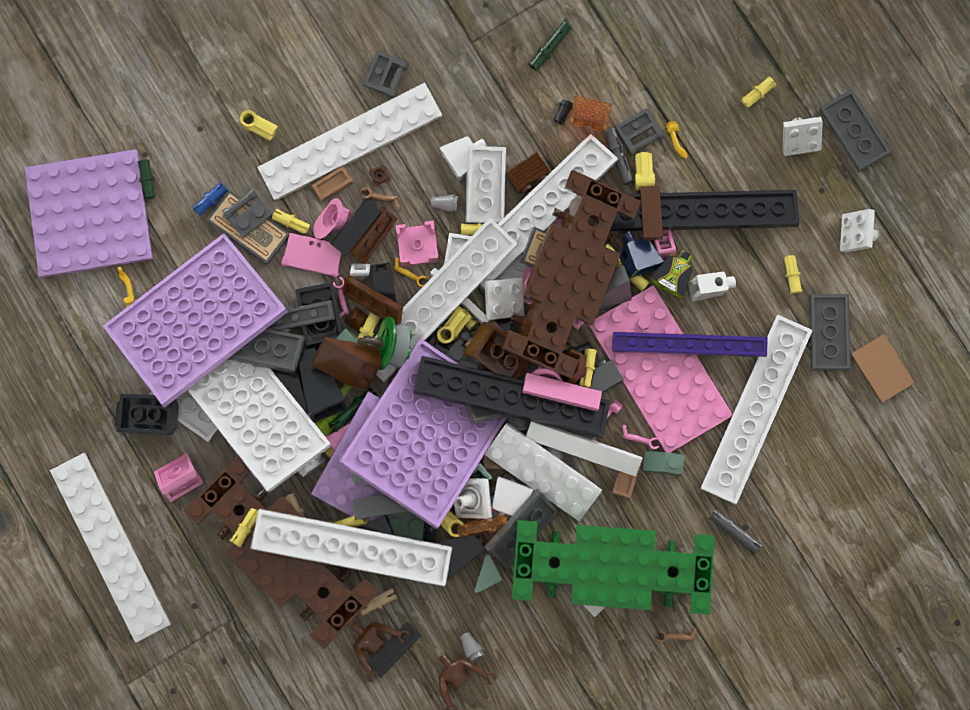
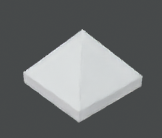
[350,264,370,281]

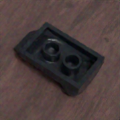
[295,282,343,351]
[115,394,179,435]

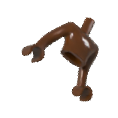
[350,622,411,682]
[438,653,497,710]

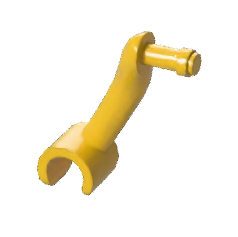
[666,121,688,159]
[393,258,427,288]
[117,267,136,308]

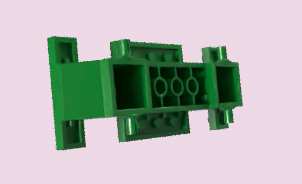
[512,520,715,615]

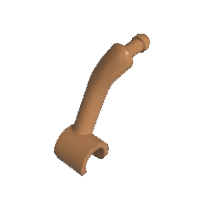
[361,187,399,209]
[654,628,697,643]

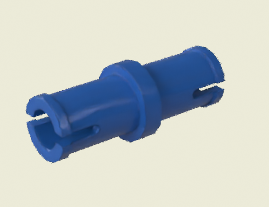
[192,182,228,216]

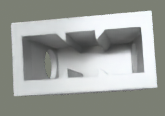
[440,136,487,182]
[688,272,736,302]
[492,476,533,525]

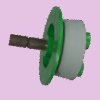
[358,317,412,370]

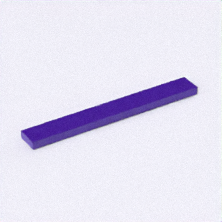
[612,332,768,357]

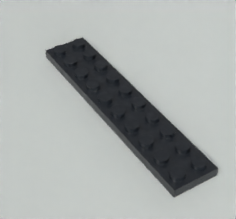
[610,190,799,231]
[413,356,610,438]

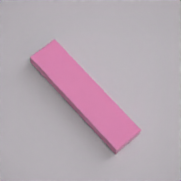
[522,373,602,411]

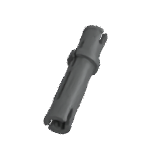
[604,128,635,185]
[708,509,763,554]

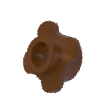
[369,165,390,187]

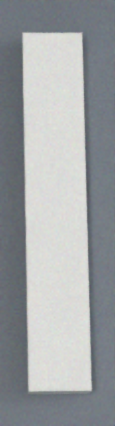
[526,422,642,477]

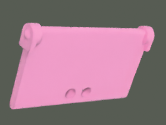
[281,233,342,278]

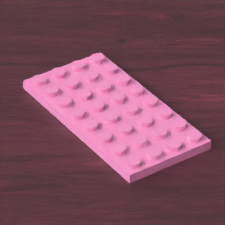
[588,285,733,453]

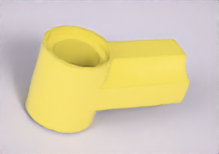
[240,110,278,141]
[635,152,655,191]
[437,306,472,343]
[440,510,466,538]

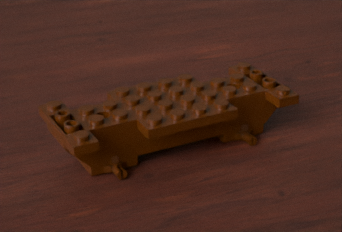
[501,170,641,379]
[184,456,379,649]

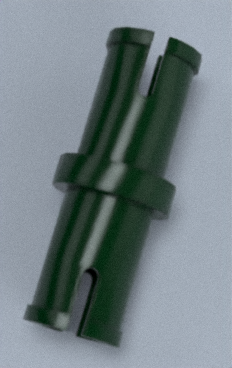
[138,159,156,199]

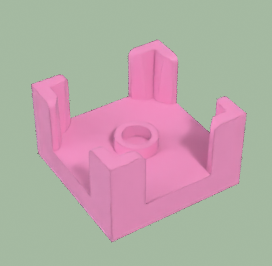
[396,221,439,267]

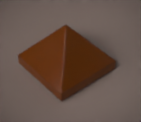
[344,307,368,333]

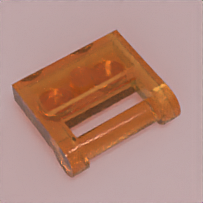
[457,514,508,537]

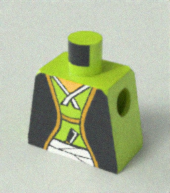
[650,250,693,299]

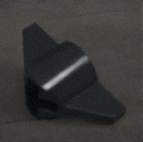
[434,342,455,355]

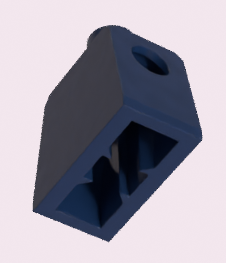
[618,232,664,279]

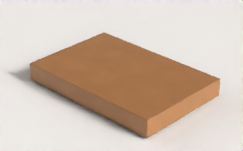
[850,334,915,403]

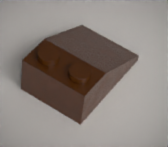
[463,322,531,379]
[311,337,382,389]

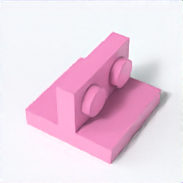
[154,453,204,502]

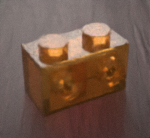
[570,95,612,131]

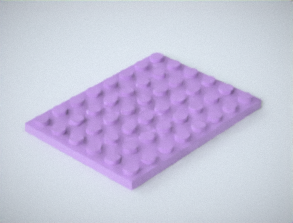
[103,233,288,408]
[338,338,506,529]

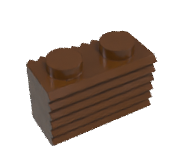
[505,152,549,194]

